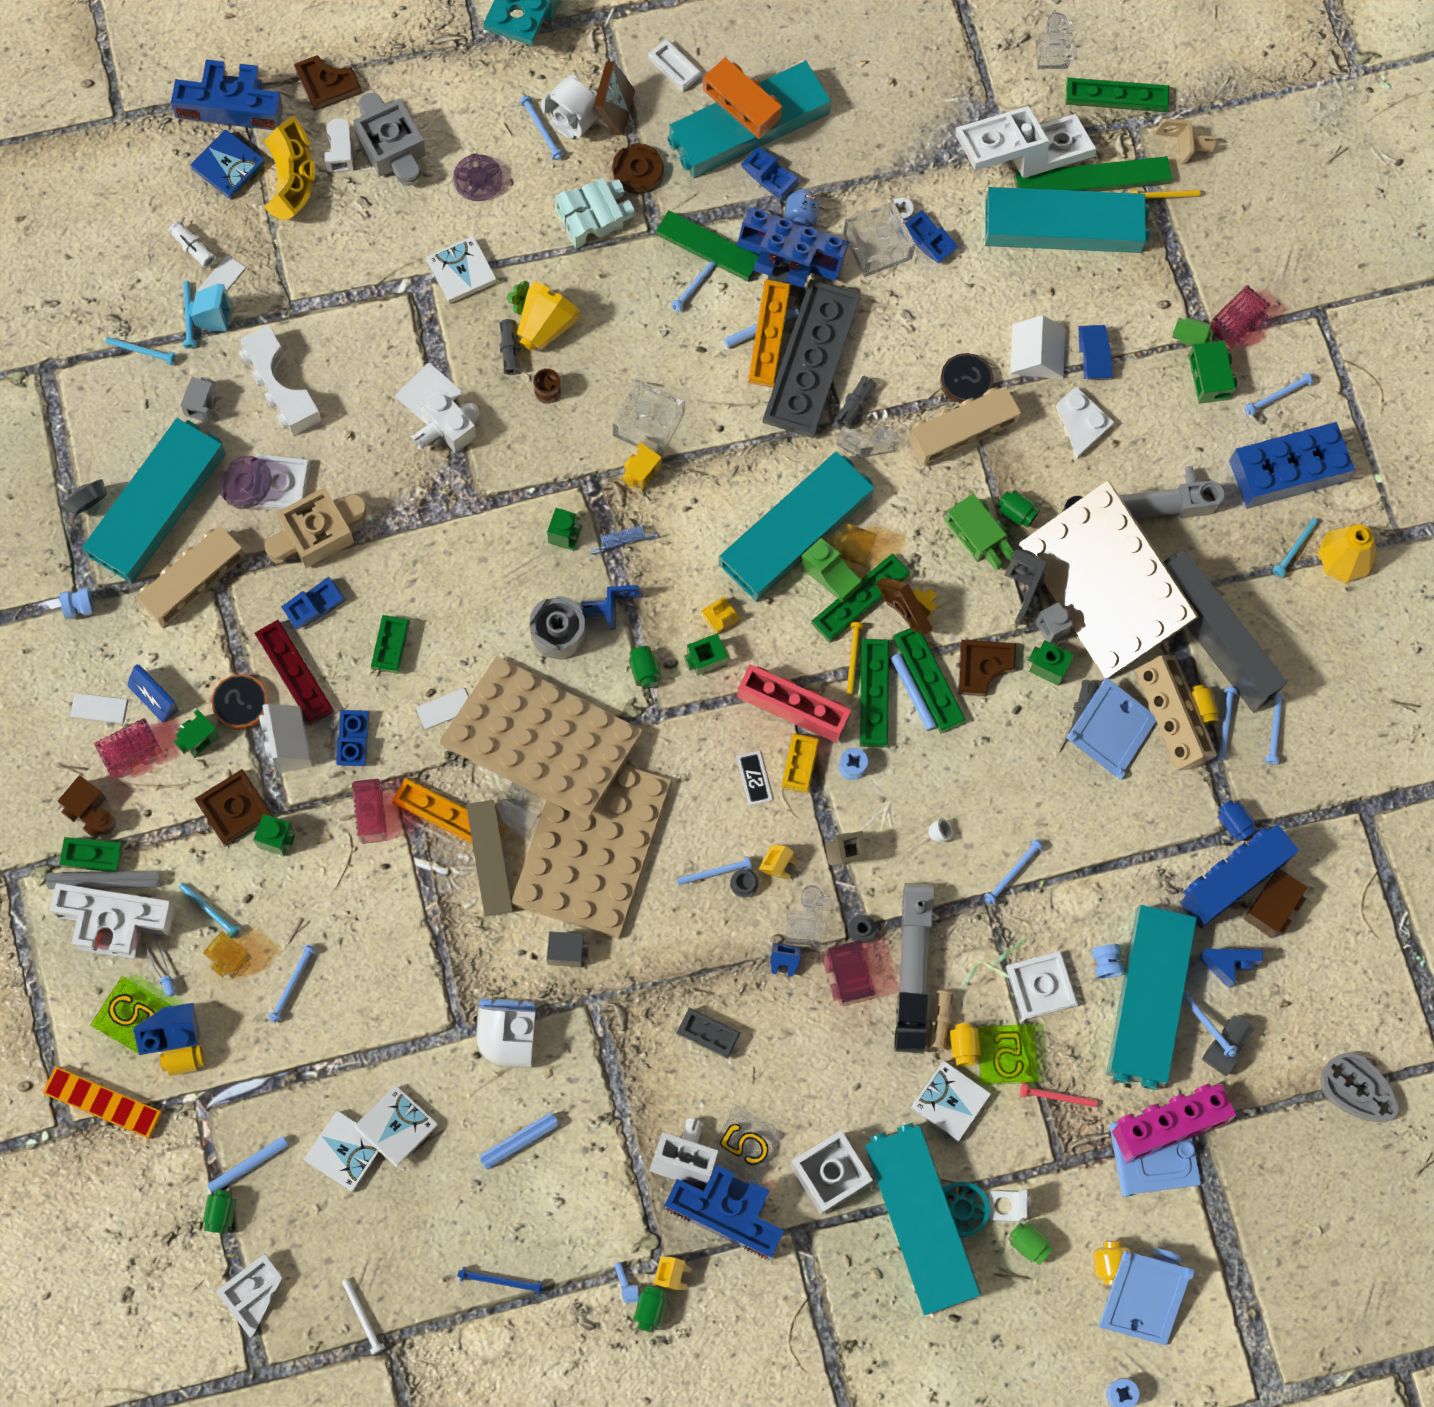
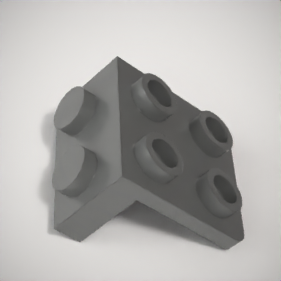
[1004,549,1048,625]

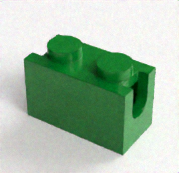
[1188,340,1237,404]

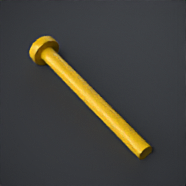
[1131,189,1200,199]
[846,622,864,695]

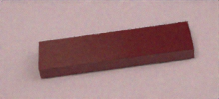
[254,619,334,726]

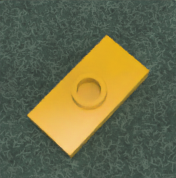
[781,733,820,794]

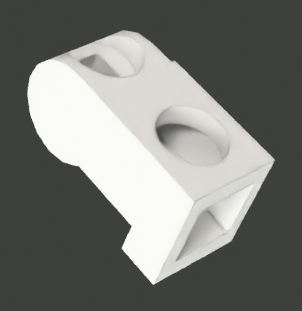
[324,118,354,173]

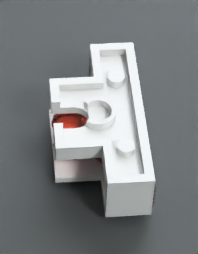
[50,883,175,959]

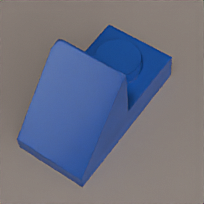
[1200,949,1263,988]

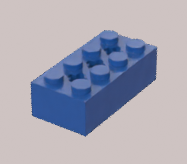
[1229,422,1355,509]
[1179,824,1300,929]

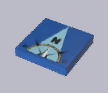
[190,129,266,199]

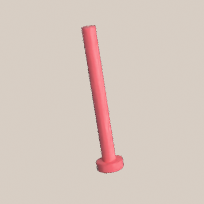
[1020,1083,1098,1107]

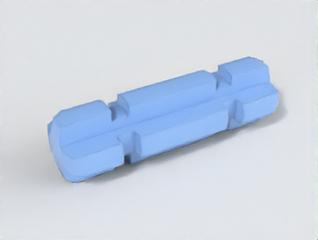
[479,998,535,1011]

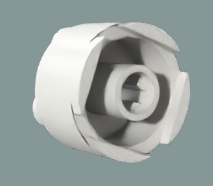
[541,75,601,139]

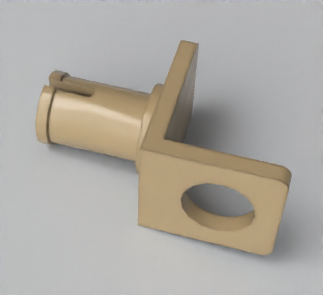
[1155,119,1216,164]

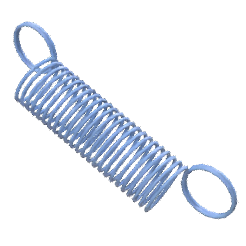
[590,525,660,555]

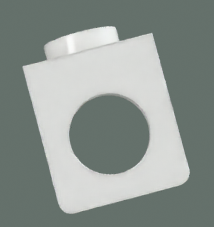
[988,1188,1031,1222]

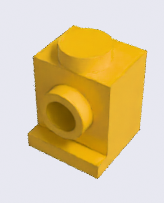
[622,442,662,491]

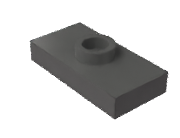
[676,1007,741,1060]

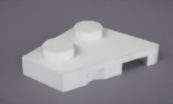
[1056,387,1114,459]
[216,1253,282,1337]

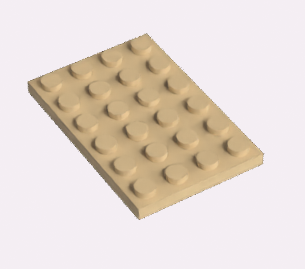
[440,656,642,821]
[511,765,671,939]

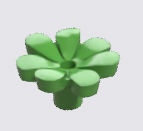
[507,281,529,315]

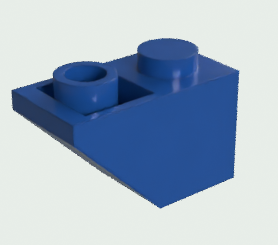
[133,1003,199,1055]

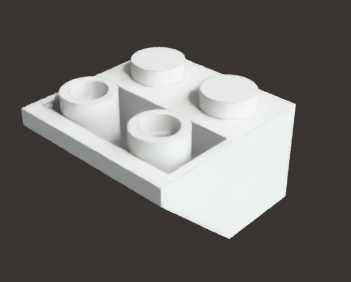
[259,704,313,774]

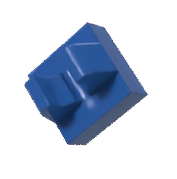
[770,943,801,977]

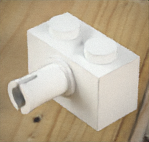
[411,387,477,454]
[649,1118,718,1189]

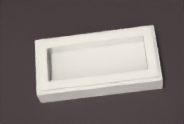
[648,39,702,92]

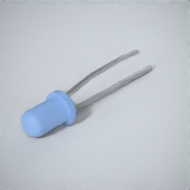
[145,934,176,997]

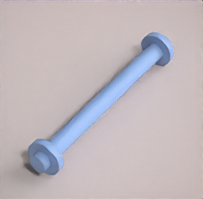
[520,95,564,160]
[1245,372,1314,416]
[984,839,1043,905]
[268,944,316,1023]
[1182,991,1237,1057]

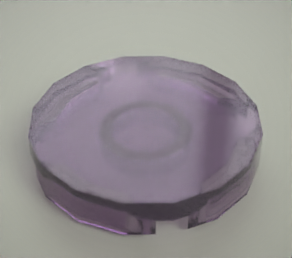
[219,456,272,509]

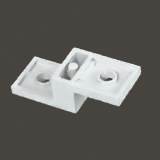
[955,106,1096,178]

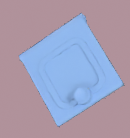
[1066,678,1156,780]
[1109,1122,1201,1197]
[1098,1251,1194,1345]

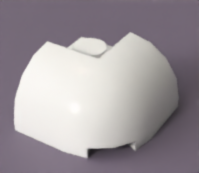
[476,1006,536,1068]

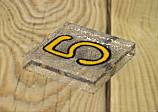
[710,1104,786,1184]

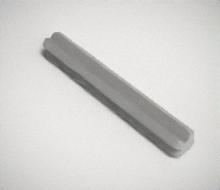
[46,871,161,889]

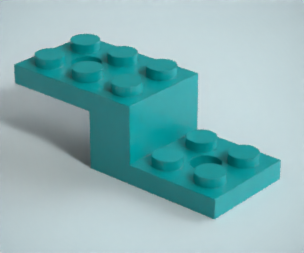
[483,0,560,46]

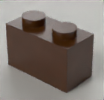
[1243,868,1308,938]

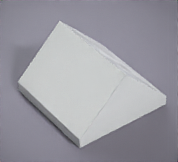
[1010,315,1065,379]

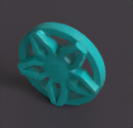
[944,1181,990,1237]

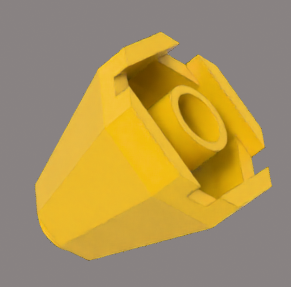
[517,281,581,351]
[1316,524,1377,583]

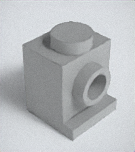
[180,377,218,423]
[1035,602,1073,643]

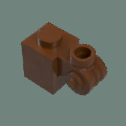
[57,775,116,839]

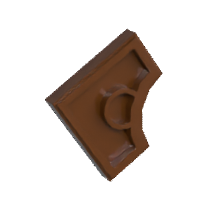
[294,55,362,111]
[876,577,933,635]
[958,639,1016,697]

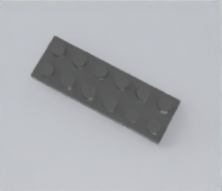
[762,279,861,438]

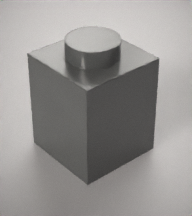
[547,931,589,968]

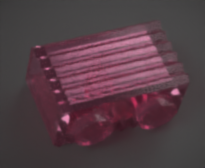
[1209,285,1270,349]
[94,718,163,778]
[351,778,388,844]
[822,940,875,1007]

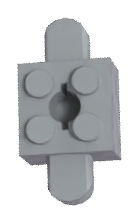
[353,93,426,186]

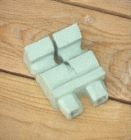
[555,177,634,249]

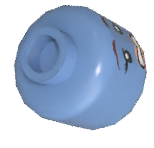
[784,190,820,227]

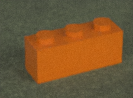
[703,57,782,139]

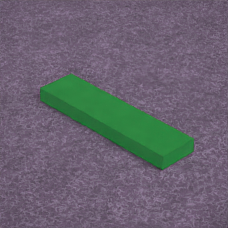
[1065,77,1170,112]
[656,210,758,282]
[811,553,911,643]
[892,628,966,734]
[859,639,889,748]

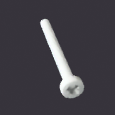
[342,1278,385,1355]

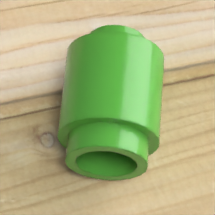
[1172,317,1214,347]
[1009,1222,1054,1265]

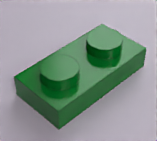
[59,837,123,872]

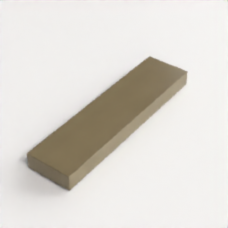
[466,799,513,916]

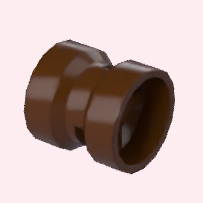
[533,368,561,404]

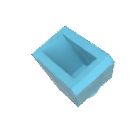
[188,284,232,332]

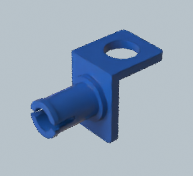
[581,585,642,630]

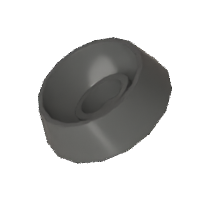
[62,479,107,515]

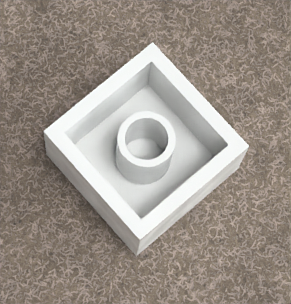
[790,1130,873,1215]

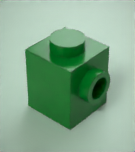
[1028,640,1074,686]
[253,814,295,856]

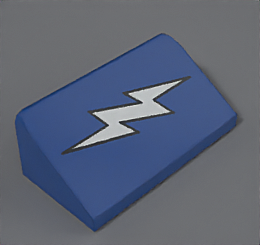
[127,664,179,723]

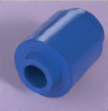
[1217,799,1258,842]

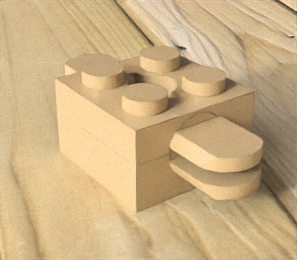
[264,487,367,568]

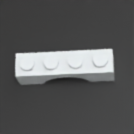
[239,325,322,436]

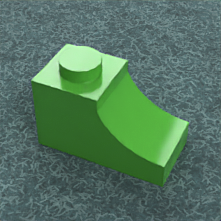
[802,538,863,603]

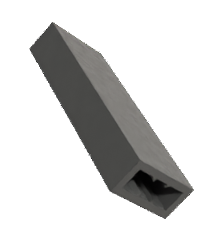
[1163,552,1288,713]

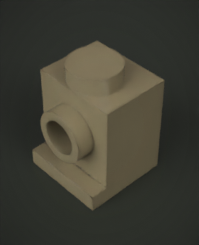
[825,831,868,865]

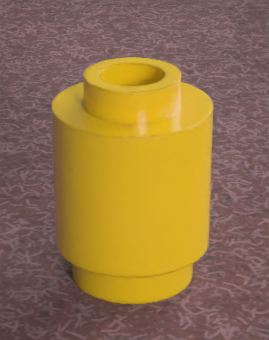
[1190,685,1219,727]
[950,1023,981,1066]
[160,1043,205,1076]

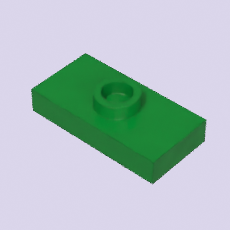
[371,615,410,674]

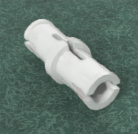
[168,221,216,268]

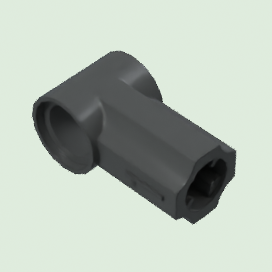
[1202,1015,1254,1076]

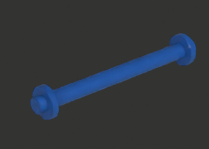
[457,1267,545,1296]

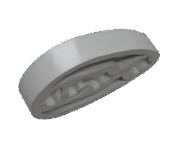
[1320,1053,1398,1123]

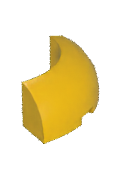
[263,116,315,220]

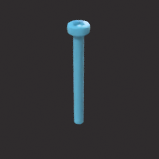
[183,281,197,349]
[105,337,176,365]
[1273,518,1318,578]
[179,882,240,939]

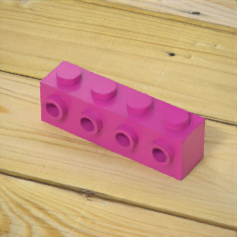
[1112,1084,1236,1163]

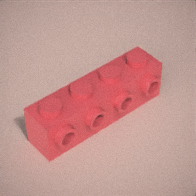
[737,664,851,743]

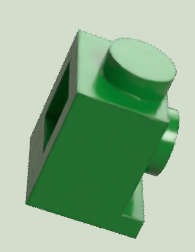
[547,508,582,551]
[684,633,728,676]
[173,709,220,758]

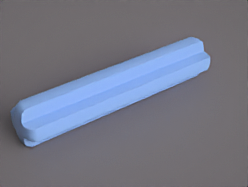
[479,1113,559,1169]

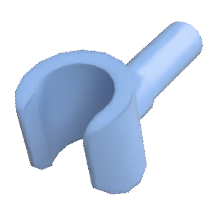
[614,1262,639,1303]

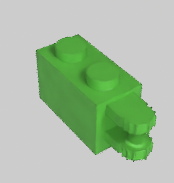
[945,493,1014,570]

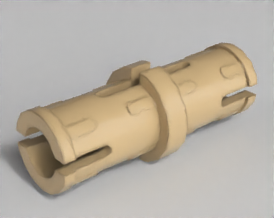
[928,990,954,1051]

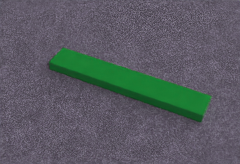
[1014,156,1172,192]

